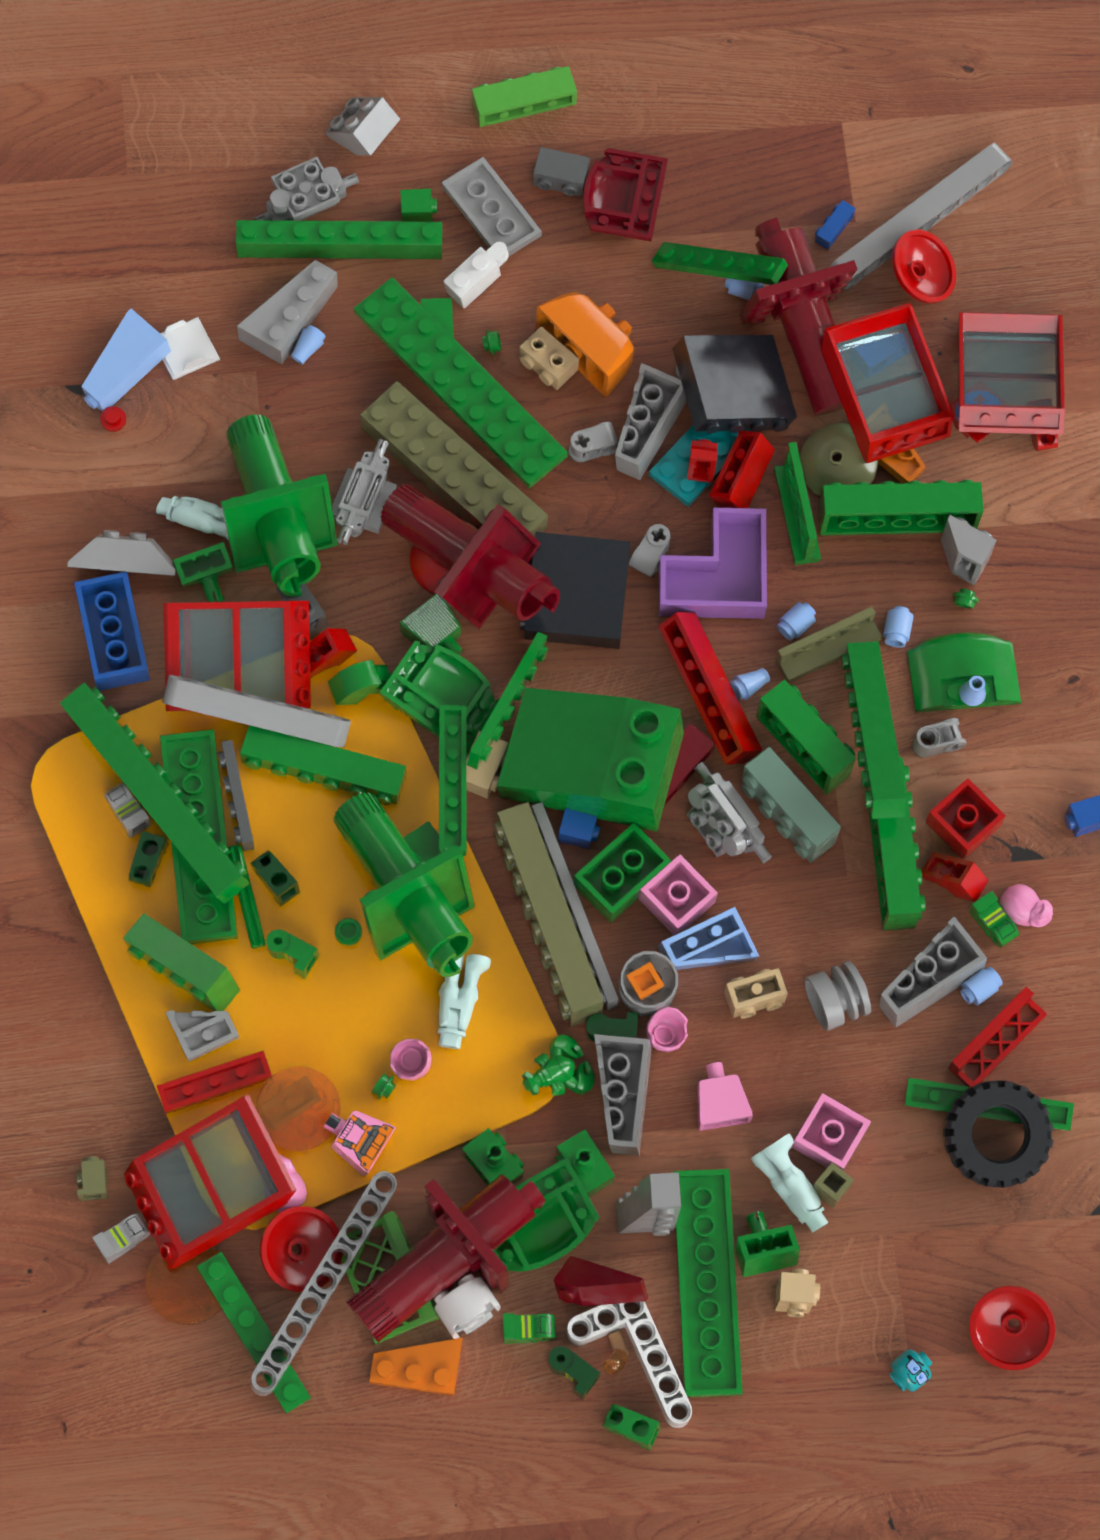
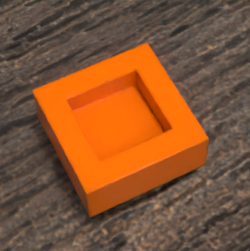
[626,962,664,1001]

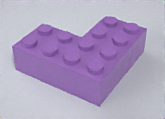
[658,508,767,619]

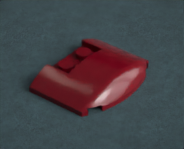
[583,148,668,242]

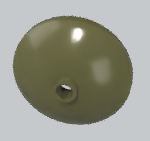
[800,423,878,497]

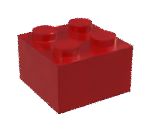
[925,778,1006,859]

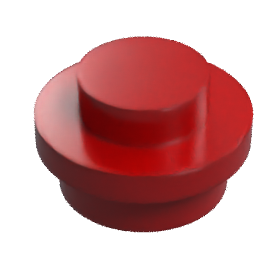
[100,406,126,432]

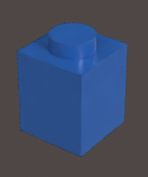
[1064,795,1100,837]
[558,808,601,850]

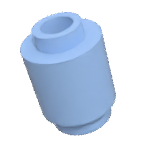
[725,278,764,300]
[777,602,816,641]
[883,606,914,648]
[960,967,1003,1006]

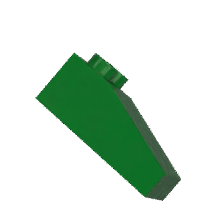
[497,688,684,832]

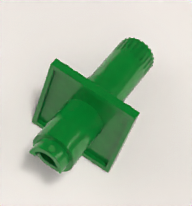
[221,414,338,597]
[333,793,475,977]

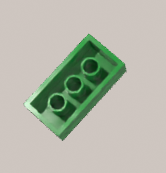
[756,679,856,795]

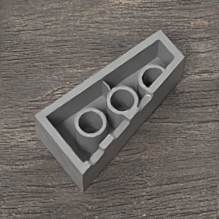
[237,260,338,365]
[615,363,687,480]
[879,917,987,1028]
[594,1034,652,1156]
[616,1172,681,1236]

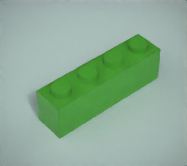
[472,66,577,127]

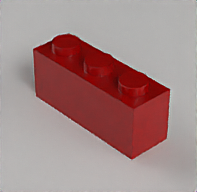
[709,431,775,508]

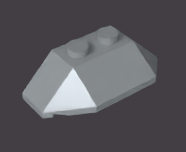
[68,530,177,576]

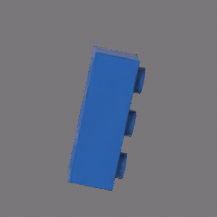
[815,200,856,250]

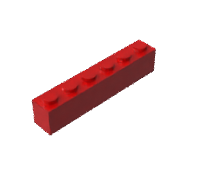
[658,612,763,765]

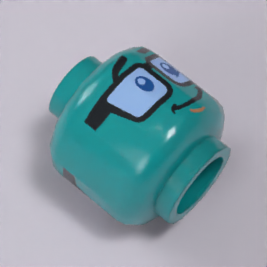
[889,1349,932,1392]

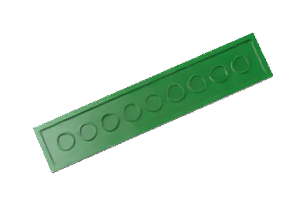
[353,277,568,489]

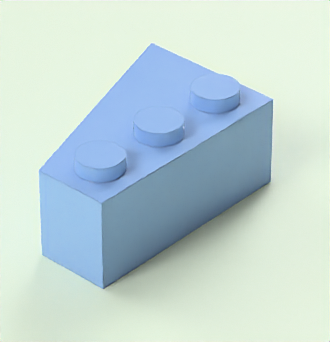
[657,907,759,970]

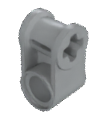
[568,422,619,463]
[629,524,670,578]
[912,718,967,758]

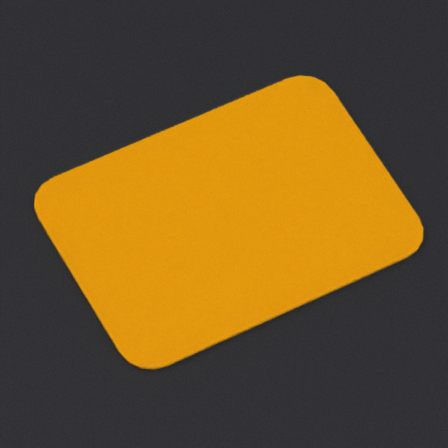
[31,635,558,1230]

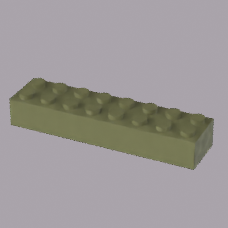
[360,381,548,537]
[493,802,604,1027]

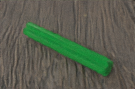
[228,845,266,949]

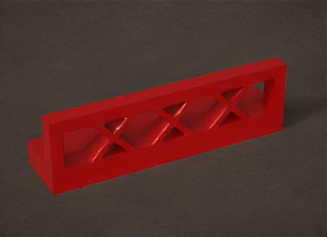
[948,986,1047,1087]

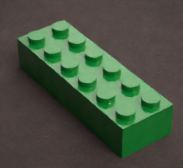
[818,480,984,536]
[866,757,925,931]

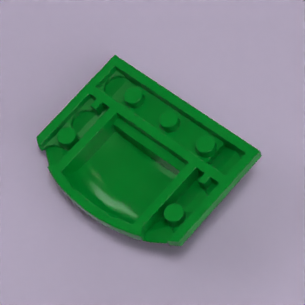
[907,632,1021,713]
[379,641,499,755]
[493,1157,600,1273]

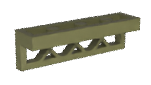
[775,607,882,684]

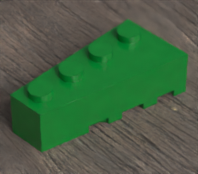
[123,913,240,1011]

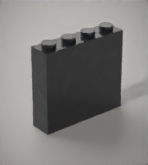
[672,335,797,434]
[520,532,630,649]

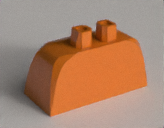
[535,292,634,398]

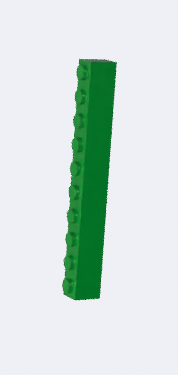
[60,682,250,905]

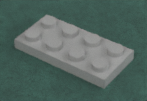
[442,157,542,256]

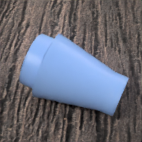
[290,325,326,365]
[729,668,770,701]
[959,676,986,706]

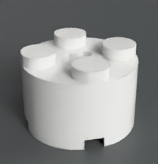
[434,1274,501,1339]

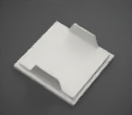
[160,317,220,380]

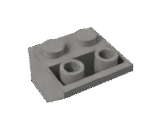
[325,97,400,155]
[941,515,997,586]

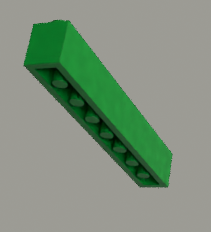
[236,220,442,259]
[841,641,907,819]

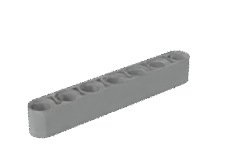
[162,675,351,748]

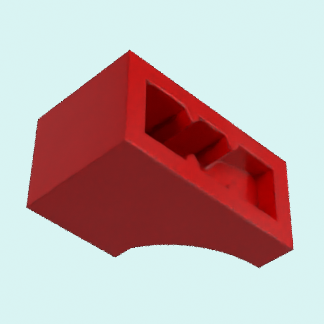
[687,439,718,483]
[310,628,357,679]
[921,852,989,902]

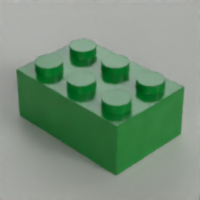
[573,823,672,924]

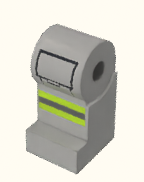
[104,782,151,838]
[92,1213,150,1264]

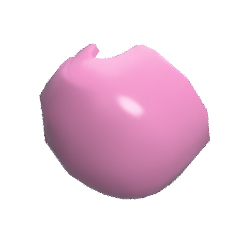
[646,1007,688,1052]
[390,1038,432,1081]

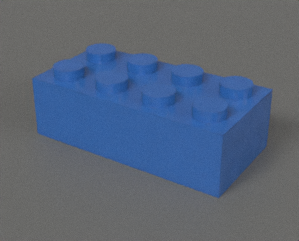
[74,572,150,691]

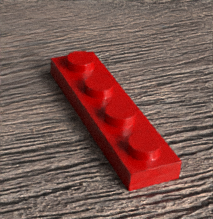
[157,1050,273,1114]

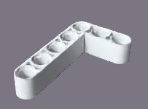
[566,1302,692,1428]

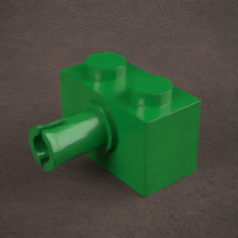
[173,542,233,602]
[462,1128,524,1185]
[554,1129,615,1197]
[735,1211,800,1277]

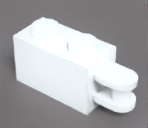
[443,242,509,309]

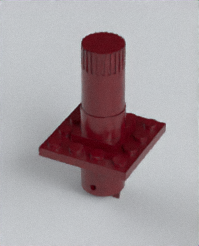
[739,217,859,416]
[380,484,560,629]
[346,1174,545,1343]

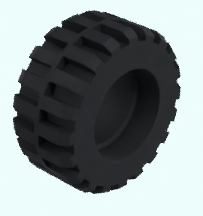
[943,1080,1054,1188]

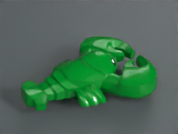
[521,1034,595,1096]

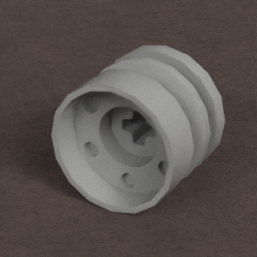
[619,951,678,1016]
[804,960,871,1031]

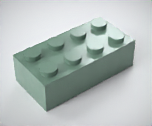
[740,747,841,863]

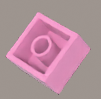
[639,855,718,936]
[792,1093,871,1171]

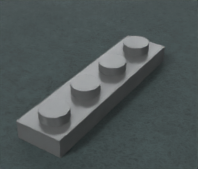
[218,740,254,851]

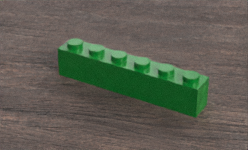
[240,725,406,805]

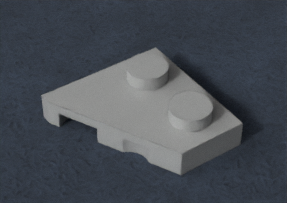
[166,1011,239,1062]

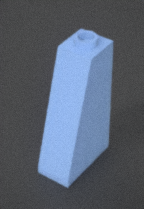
[82,309,171,412]

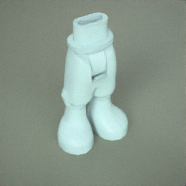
[156,496,228,540]
[437,954,491,1049]
[750,1133,828,1233]

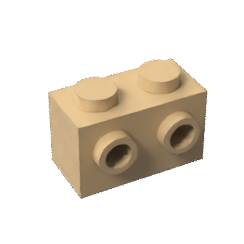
[519,326,579,390]
[724,968,788,1019]
[775,1269,820,1317]

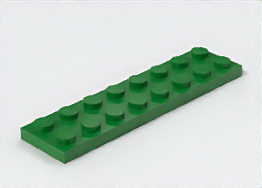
[160,729,238,944]
[673,1169,743,1398]

